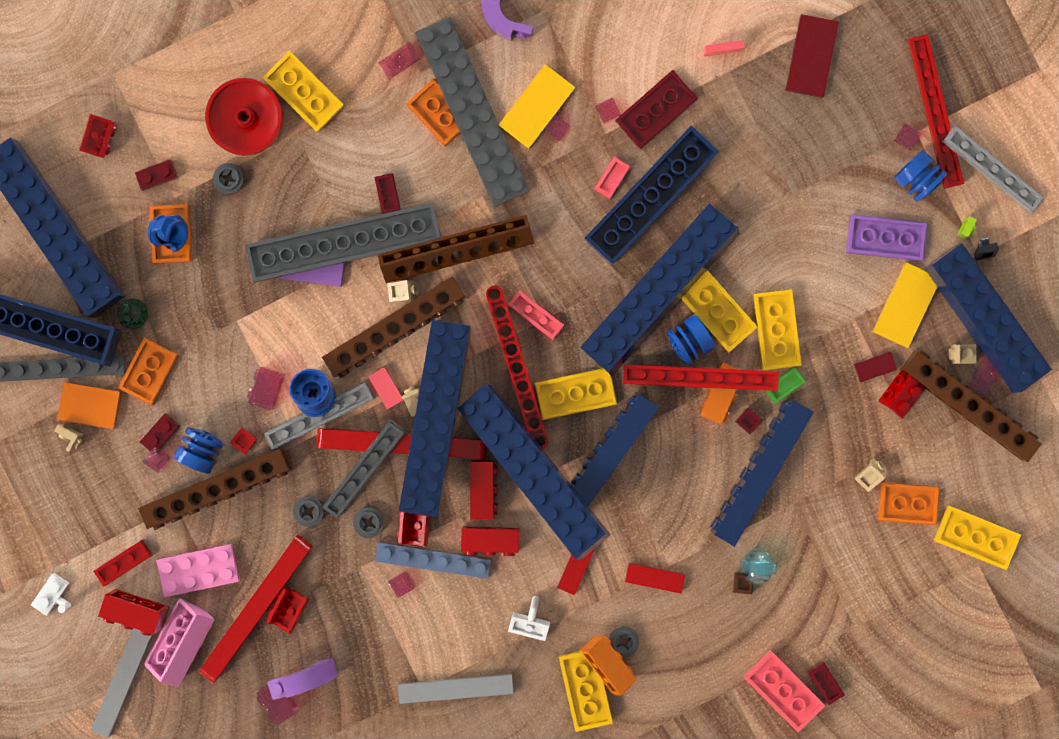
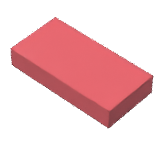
[703,40,744,57]
[594,157,631,199]
[368,367,403,409]

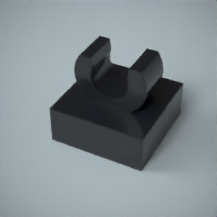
[974,236,999,261]

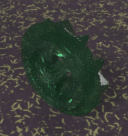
[117,299,148,329]

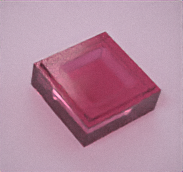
[595,97,621,124]
[543,115,570,142]
[894,124,921,150]
[143,447,171,473]
[388,572,414,598]

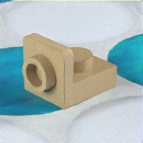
[387,280,419,302]
[948,344,976,364]
[401,386,420,417]
[54,423,84,452]
[855,458,887,492]

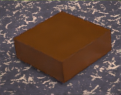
[732,573,754,594]

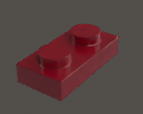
[135,159,178,191]
[140,413,180,455]

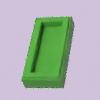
[765,366,806,404]

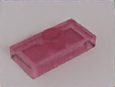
[378,42,421,80]
[969,355,998,397]

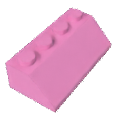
[144,597,215,687]

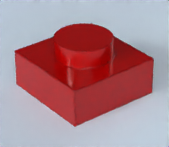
[230,428,258,455]

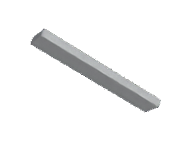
[943,126,1044,213]
[264,382,375,451]
[91,629,153,738]
[398,674,514,704]

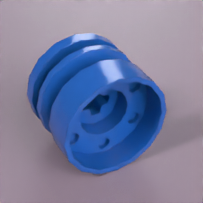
[893,150,947,202]
[667,314,716,365]
[289,369,336,417]
[173,427,224,474]

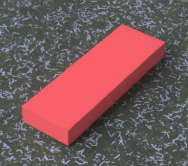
[508,290,564,340]

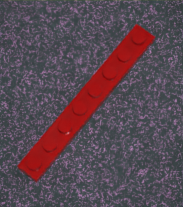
[908,34,964,189]
[623,365,779,391]

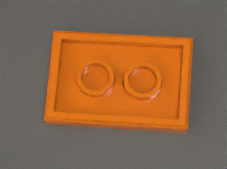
[406,78,460,147]
[150,204,192,264]
[118,337,179,406]
[57,382,121,429]
[878,482,940,526]

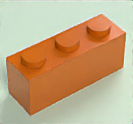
[699,362,740,425]
[580,635,637,696]

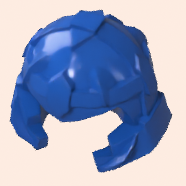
[147,215,188,253]

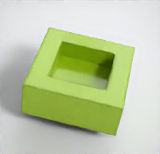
[957,216,977,239]

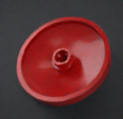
[205,78,283,156]

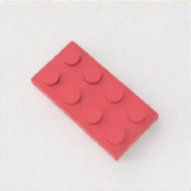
[743,650,825,732]

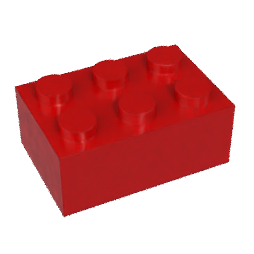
[98,589,170,636]

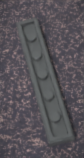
[322,419,406,519]

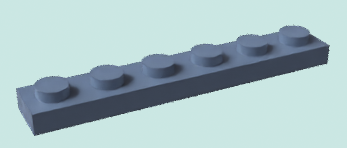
[375,542,491,579]

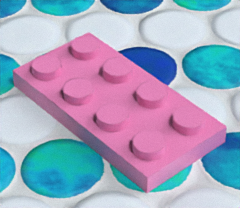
[156,544,240,597]

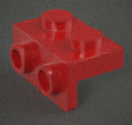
[78,114,116,158]
[878,371,925,419]
[397,512,430,546]
[266,588,310,633]

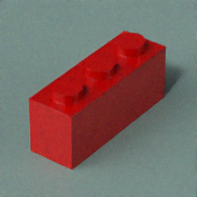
[470,461,498,520]
[461,526,520,556]

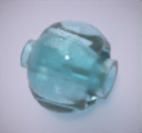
[740,549,777,585]

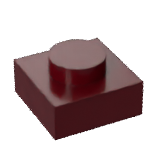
[735,407,762,434]

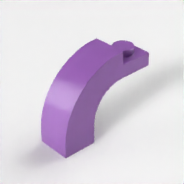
[481,0,533,41]
[267,657,339,700]

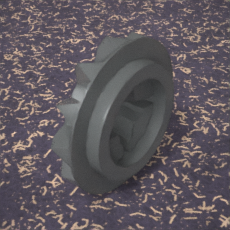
[213,163,244,194]
[293,496,324,527]
[353,507,384,538]
[609,626,639,658]

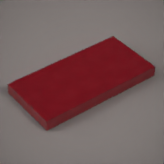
[785,14,839,98]
[615,70,698,149]

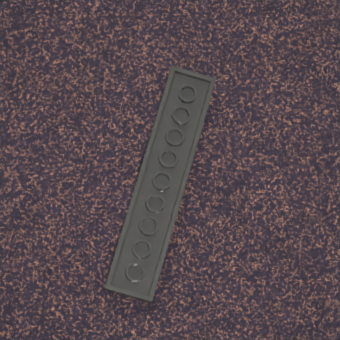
[415,17,529,208]
[245,203,441,283]

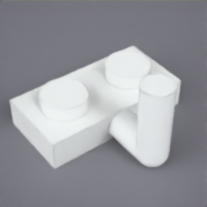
[31,573,72,616]
[508,596,550,641]

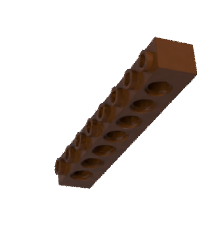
[378,215,534,283]
[322,276,466,378]
[900,351,1042,462]
[138,448,292,530]

